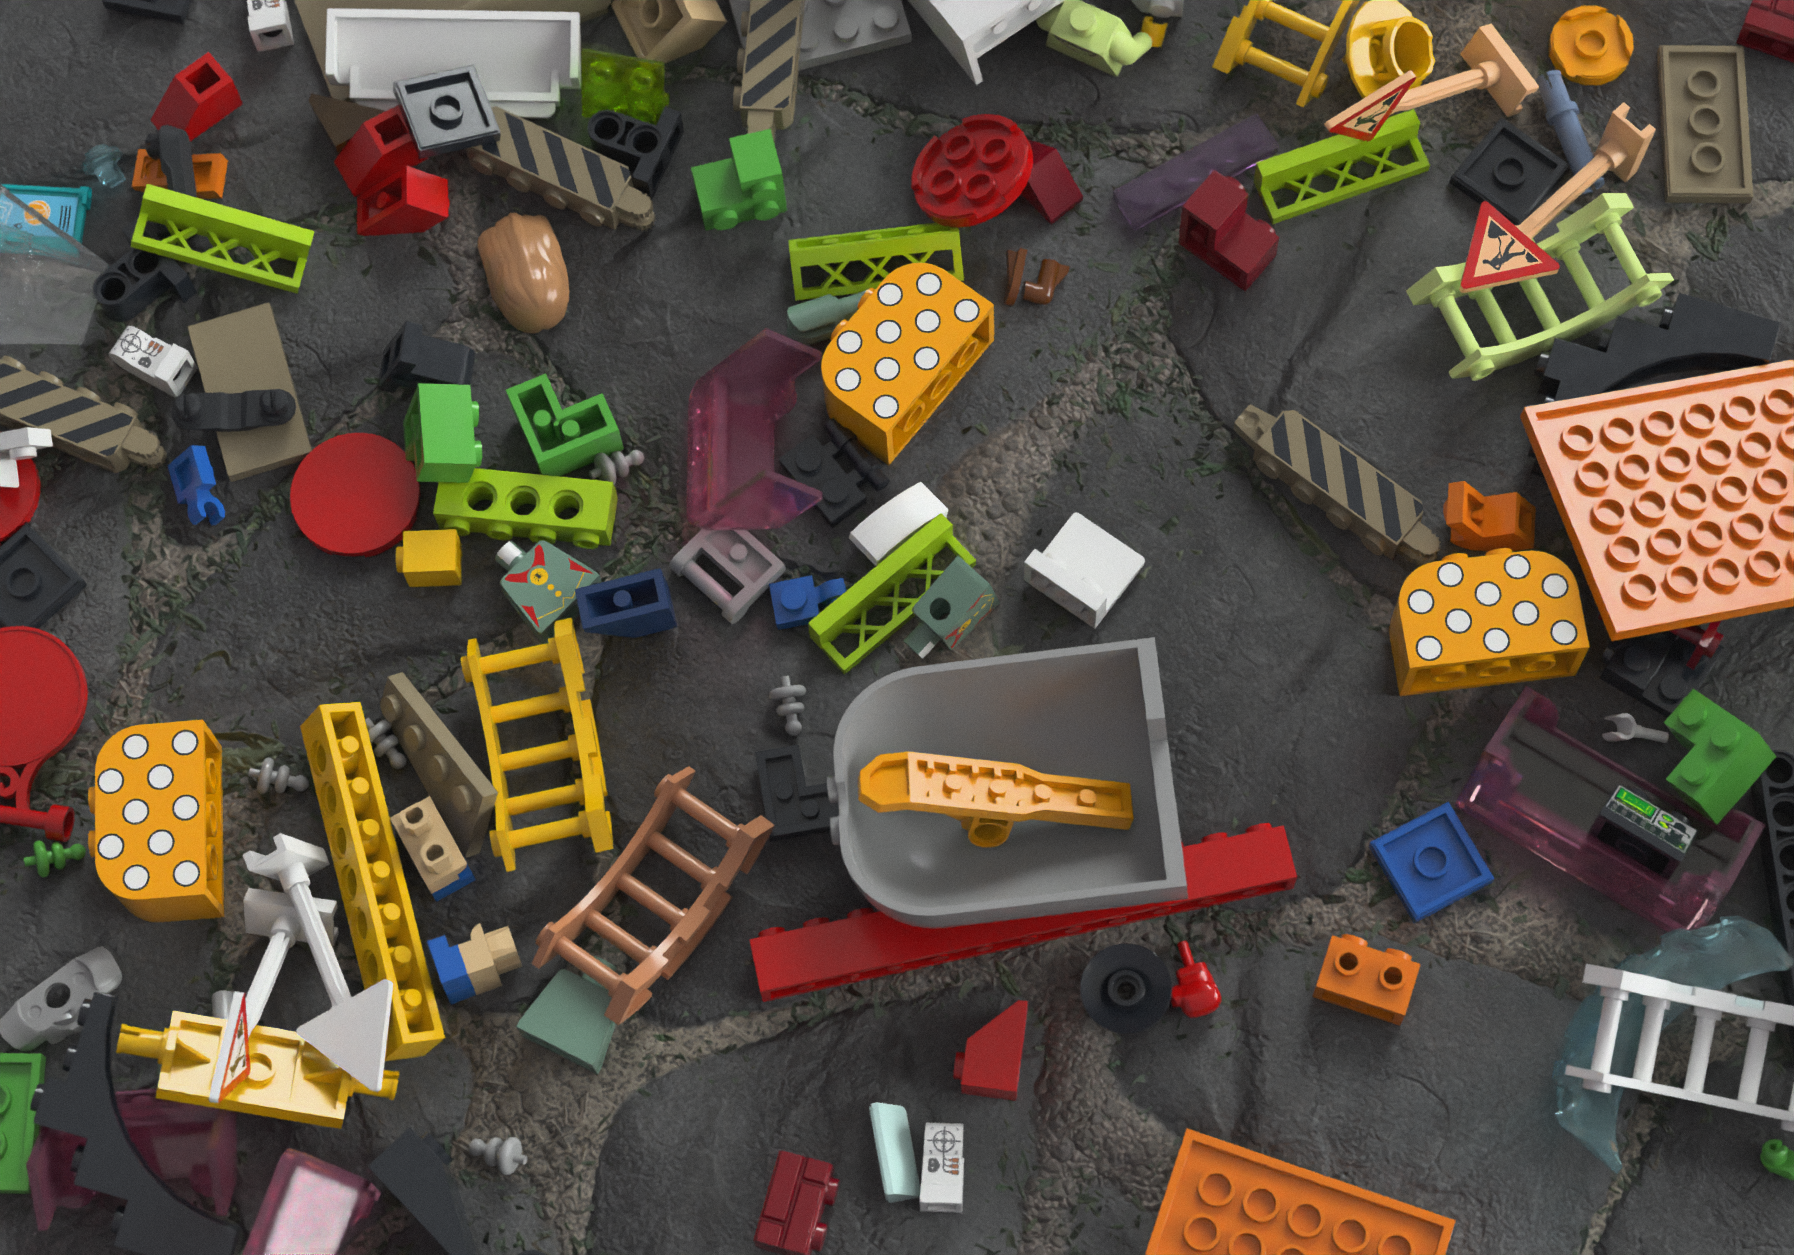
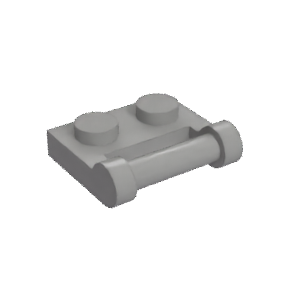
[669,509,786,624]

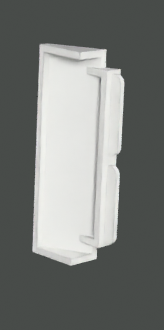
[325,8,581,119]

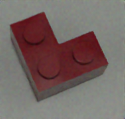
[1178,170,1279,291]

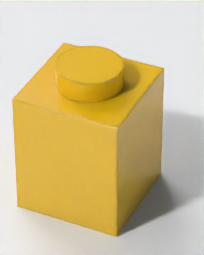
[396,529,462,587]

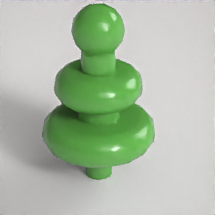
[24,840,86,877]

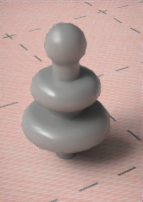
[589,450,644,485]
[769,676,806,736]
[365,718,406,769]
[248,757,309,794]
[468,1137,527,1175]

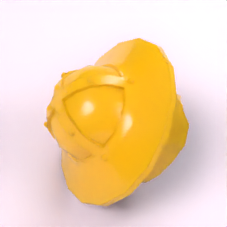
[1341,0,1435,99]

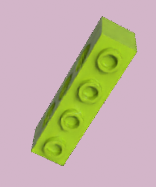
[433,468,618,549]

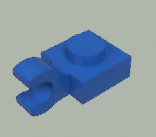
[168,445,225,525]
[769,575,847,630]

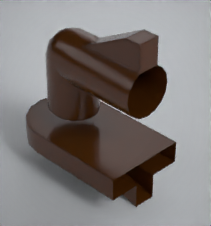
[1004,248,1070,307]

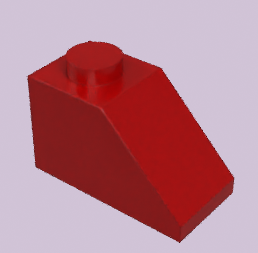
[357,166,450,236]
[953,1000,1028,1101]

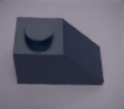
[575,568,677,638]

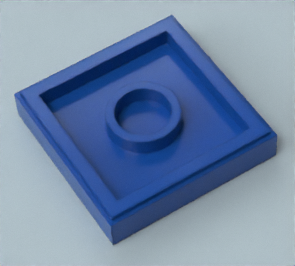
[1369,802,1494,923]

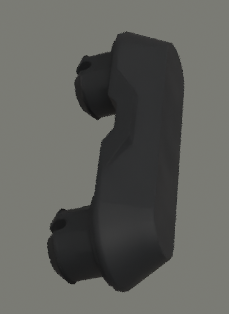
[145,125,198,244]
[171,389,296,432]

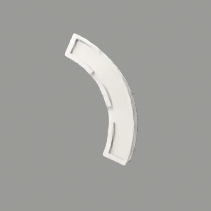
[1565,964,1794,1132]

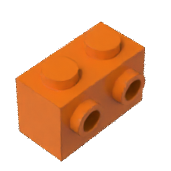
[1312,934,1421,1026]

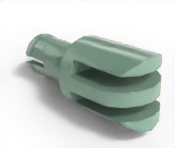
[787,289,868,348]

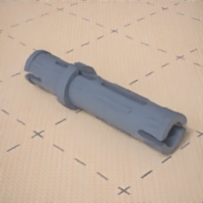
[1535,70,1605,194]

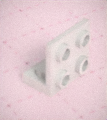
[1024,513,1145,628]

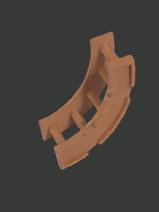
[531,766,775,1025]

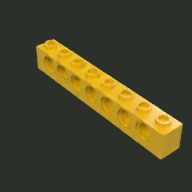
[300,702,445,1061]

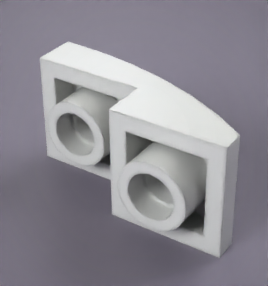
[849,482,948,566]

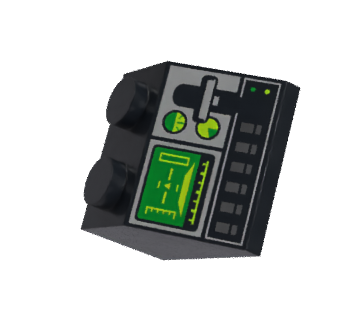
[1584,783,1698,888]

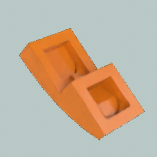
[131,149,228,199]

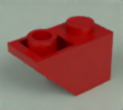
[150,52,243,142]
[334,105,428,197]

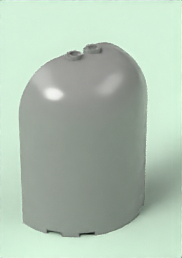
[827,637,1188,928]

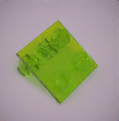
[581,48,670,125]

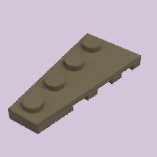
[380,672,498,858]

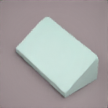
[869,1102,920,1203]

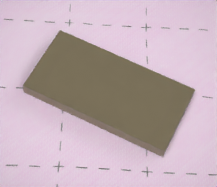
[1657,45,1753,203]
[187,302,312,482]

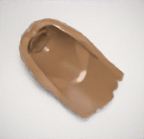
[477,213,569,333]

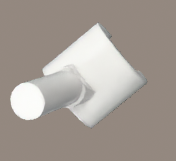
[1602,713,1669,743]

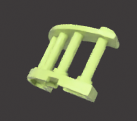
[1406,193,1674,381]

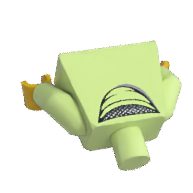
[1036,0,1168,77]

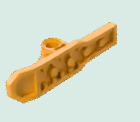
[858,752,1134,848]

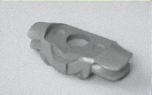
[0,946,122,1052]

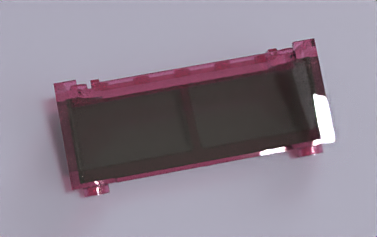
[1454,686,1765,947]

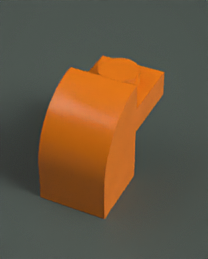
[1443,481,1536,551]

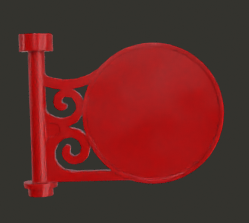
[0,626,88,842]

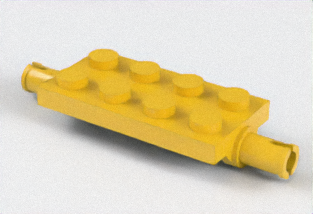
[116,1011,399,1129]

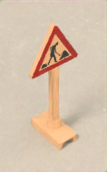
[1324,24,1539,142]
[1459,102,1656,293]

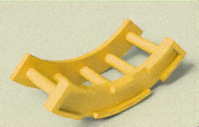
[1212,0,1360,107]
[461,618,613,872]

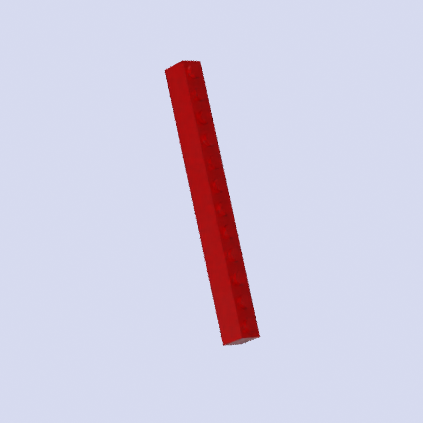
[749,823,1297,1002]

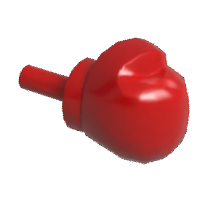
[1170,941,1222,1018]

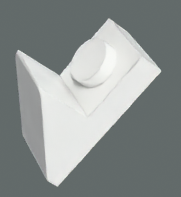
[0,427,53,488]

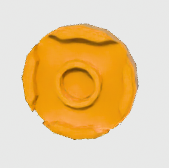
[1548,6,1634,85]

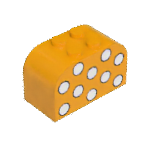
[821,263,994,465]
[1389,548,1590,696]
[88,720,224,922]

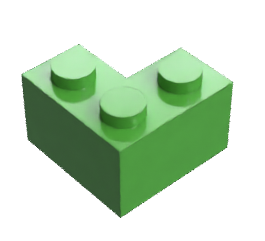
[691,129,787,231]
[506,373,624,476]
[403,383,482,483]
[1664,689,1776,825]

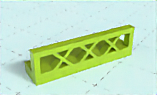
[1253,109,1430,224]
[130,184,315,294]
[788,223,964,301]
[808,513,976,675]

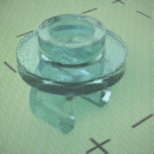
[81,144,126,189]

